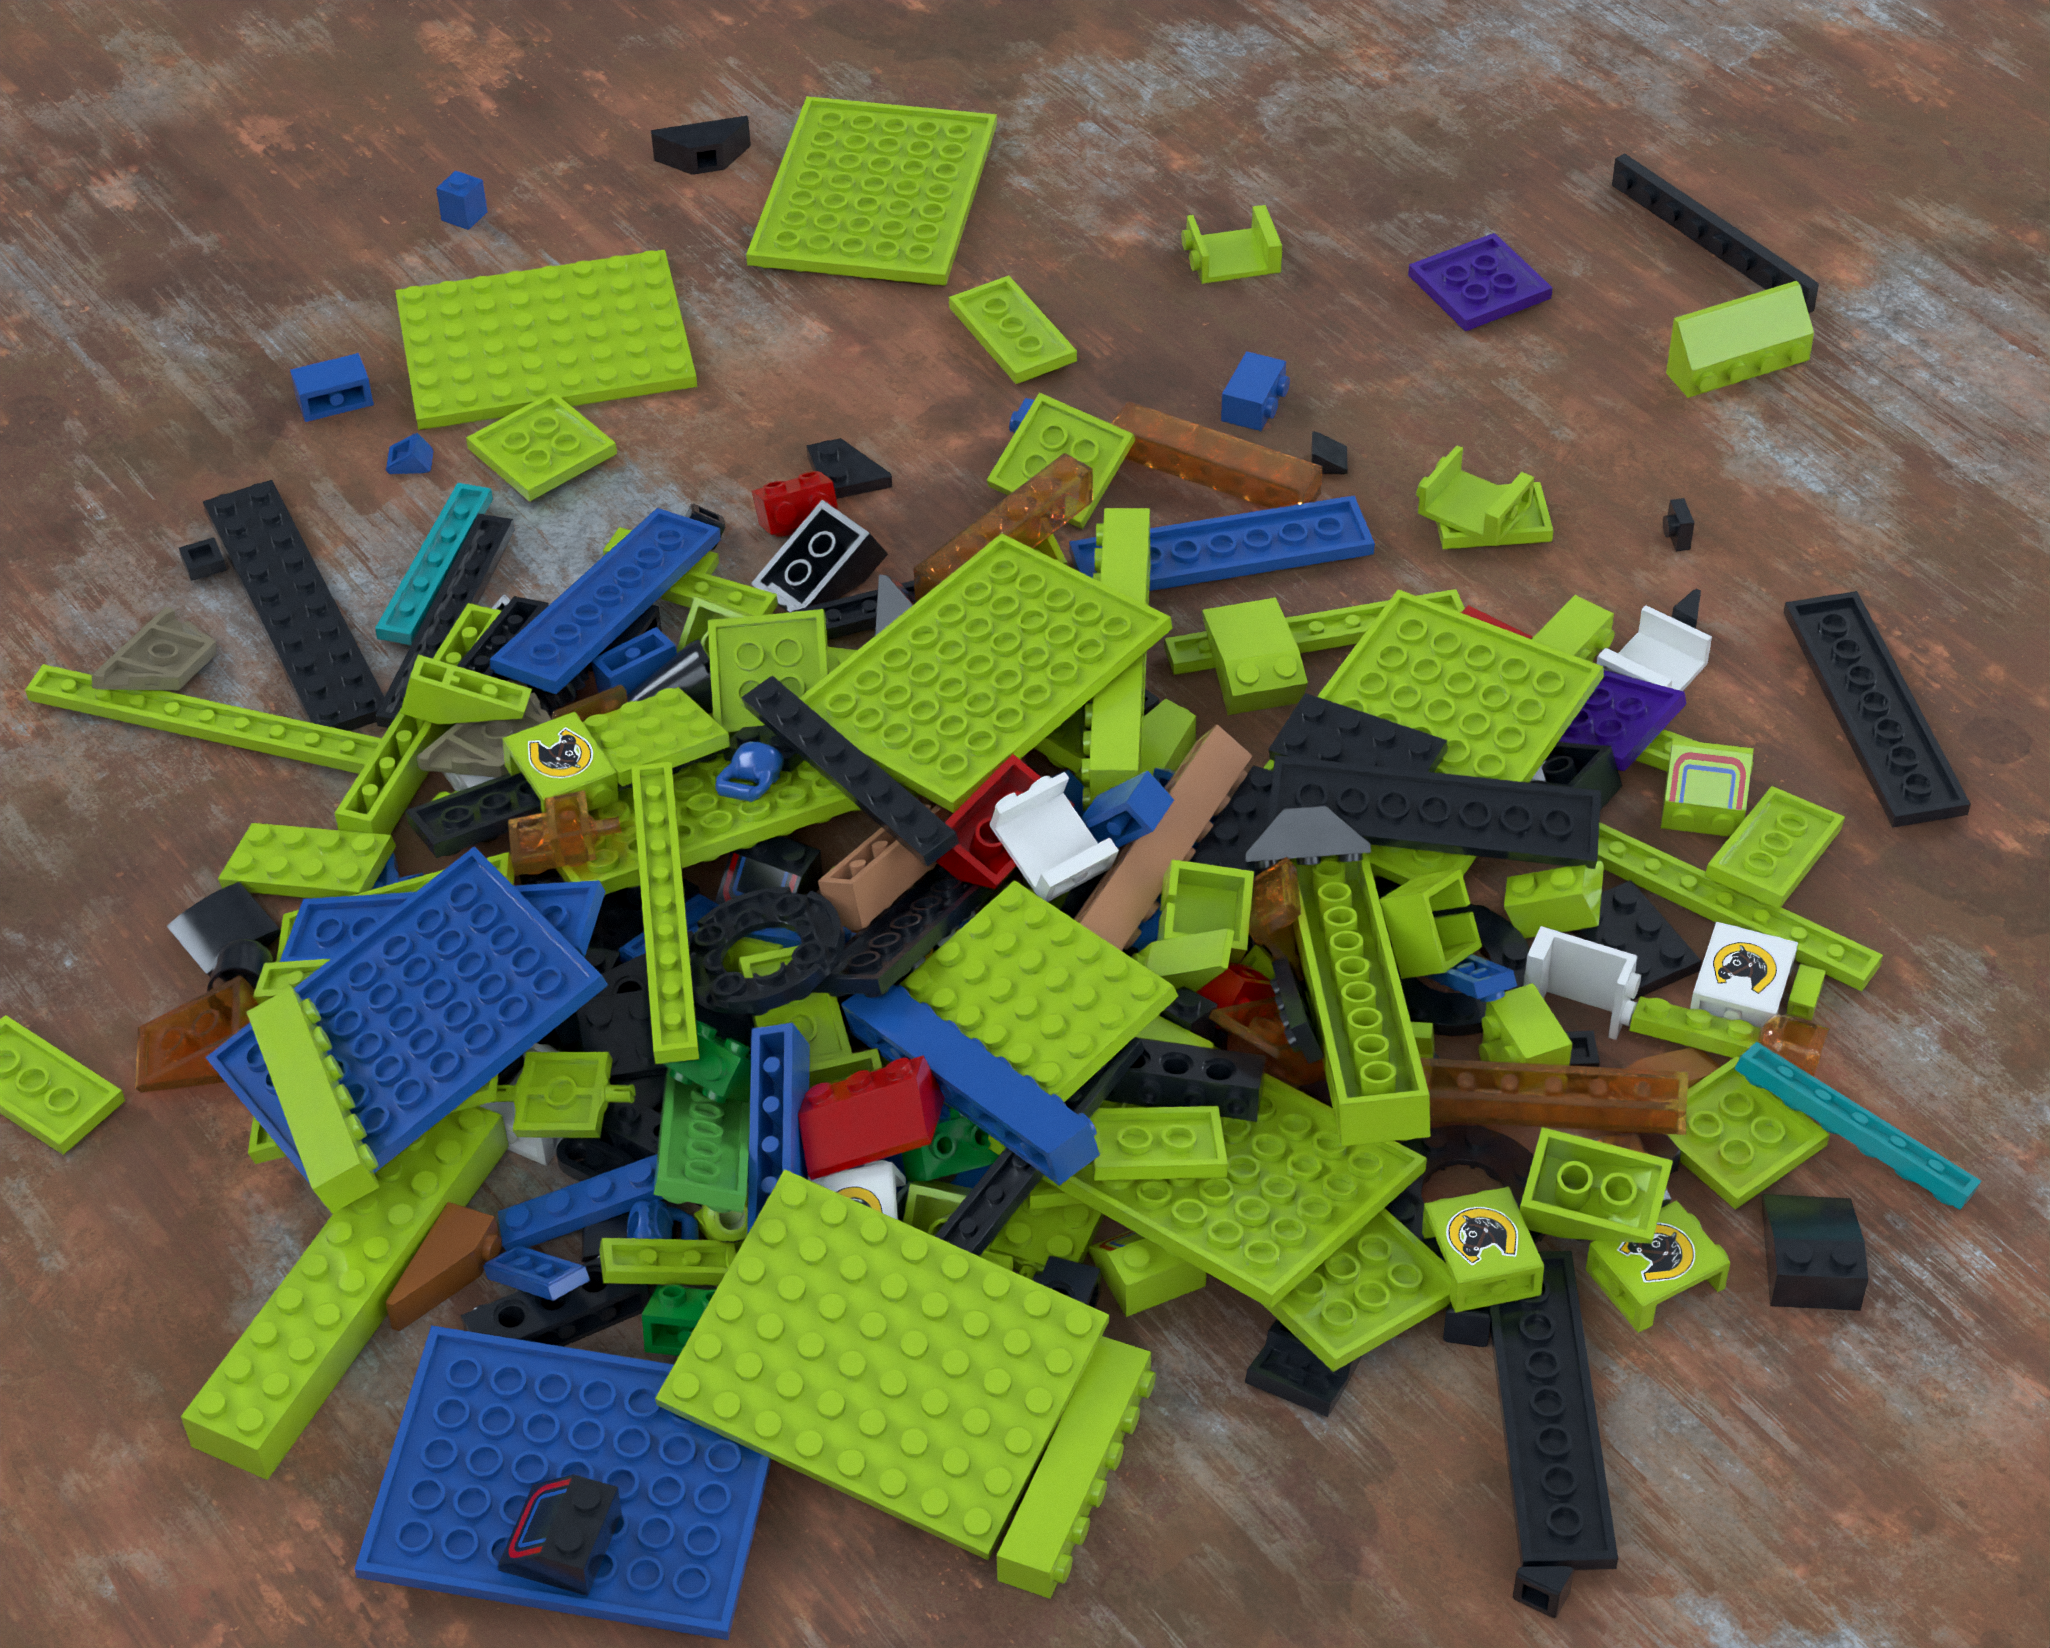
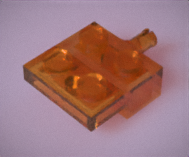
[508,790,622,876]

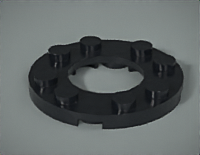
[688,887,845,1016]
[1386,904,1530,1036]
[1385,1125,1545,1263]

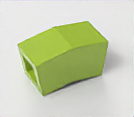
[1786,964,1826,1021]

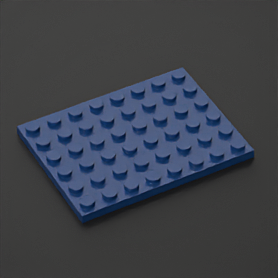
[205,846,608,1184]
[354,1325,772,1640]

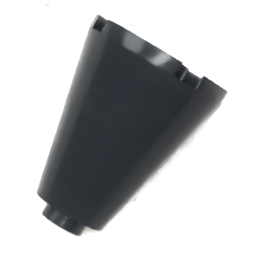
[624,639,713,714]

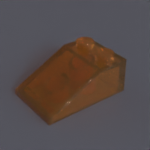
[135,976,259,1093]
[1209,997,1326,1086]

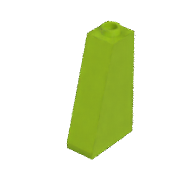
[1075,699,1196,787]

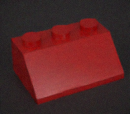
[936,754,1075,889]
[798,1055,945,1180]

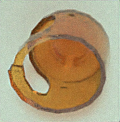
[1756,1014,1830,1077]

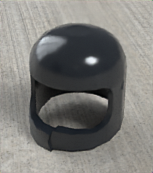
[207,939,274,1019]

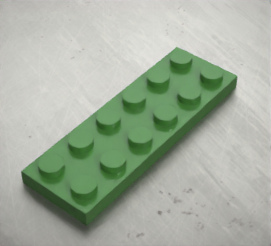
[653,1067,750,1213]

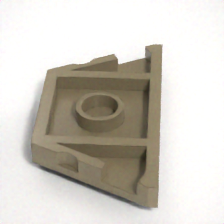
[92,606,216,690]
[417,679,551,778]

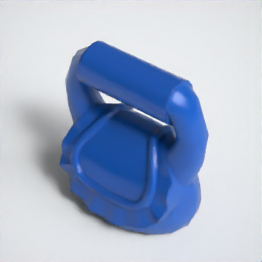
[715,742,784,802]
[627,1199,699,1240]

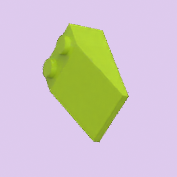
[1201,598,1308,715]
[1520,1127,1673,1244]

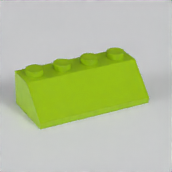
[1666,281,1814,398]

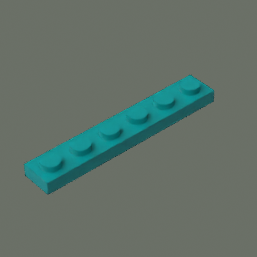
[375,483,493,645]
[1734,1042,1981,1210]

